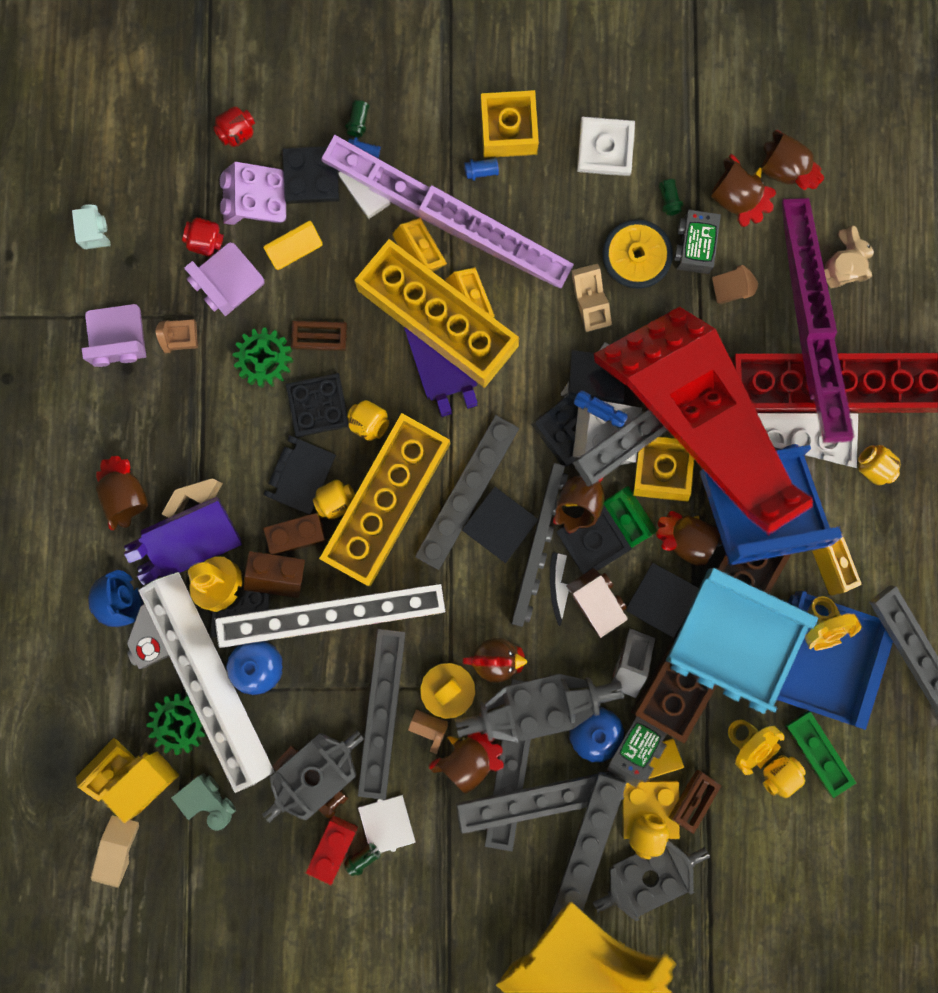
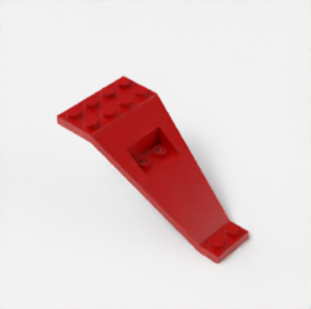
[594,307,813,534]

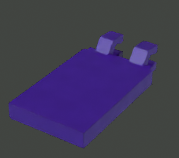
[404,327,478,417]
[124,496,242,585]

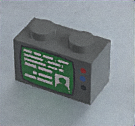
[674,210,721,274]
[607,716,667,788]

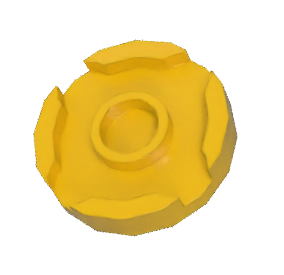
[188,556,243,612]
[804,596,862,651]
[420,663,475,719]
[728,720,785,775]

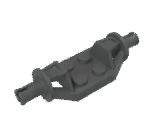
[455,674,624,742]

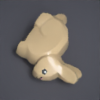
[824,226,873,288]

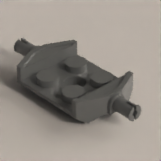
[262,730,364,823]
[593,840,710,922]

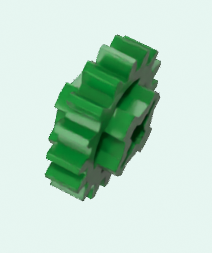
[233,327,293,388]
[147,693,207,755]

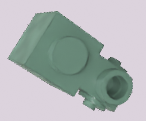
[171,773,236,830]

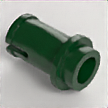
[345,100,369,138]
[658,179,684,216]
[344,842,381,876]

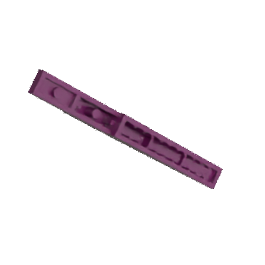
[782,198,855,443]

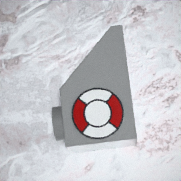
[127,605,169,669]
[611,629,655,698]

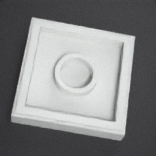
[577,117,635,176]

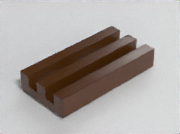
[291,321,347,351]
[668,770,721,834]

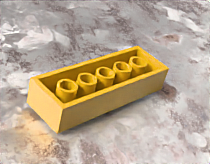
[354,239,519,388]
[319,413,450,586]

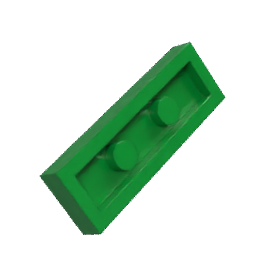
[785,711,856,798]

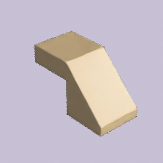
[571,264,612,332]
[162,478,223,518]
[91,815,139,888]

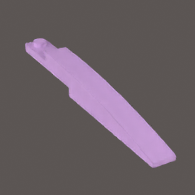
[322,135,574,289]

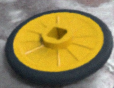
[603,219,673,289]

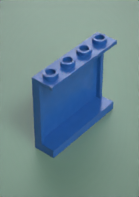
[700,444,843,565]
[776,591,893,730]

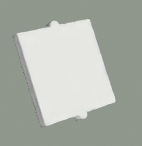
[358,794,416,854]

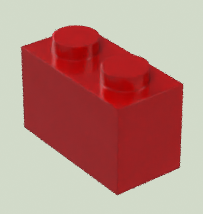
[306,815,358,885]

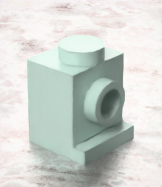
[72,205,111,249]

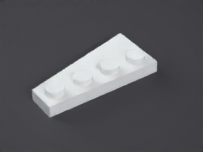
[758,413,858,468]

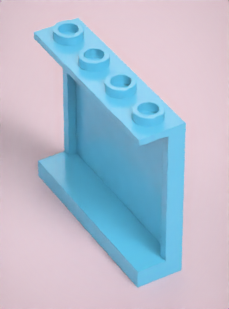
[666,568,818,714]

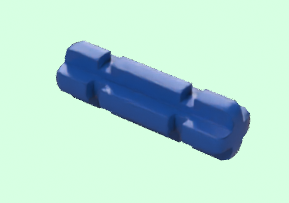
[574,391,628,428]

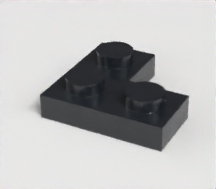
[531,394,578,467]

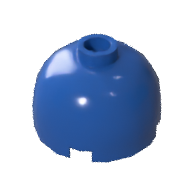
[88,570,143,627]
[226,641,283,695]
[569,706,624,762]

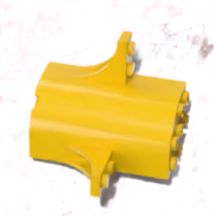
[496,902,675,993]

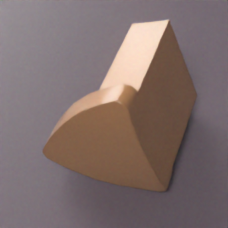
[712,265,758,304]
[155,320,198,353]
[408,709,448,754]

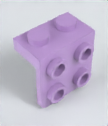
[220,162,286,225]
[184,243,265,316]
[82,304,146,367]

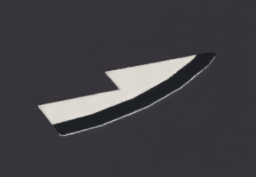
[550,553,569,626]

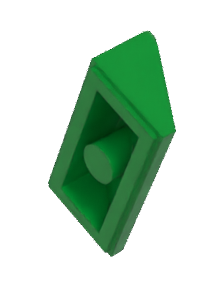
[604,486,657,548]

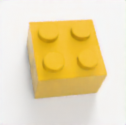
[480,90,539,158]
[634,437,694,502]
[101,751,179,824]

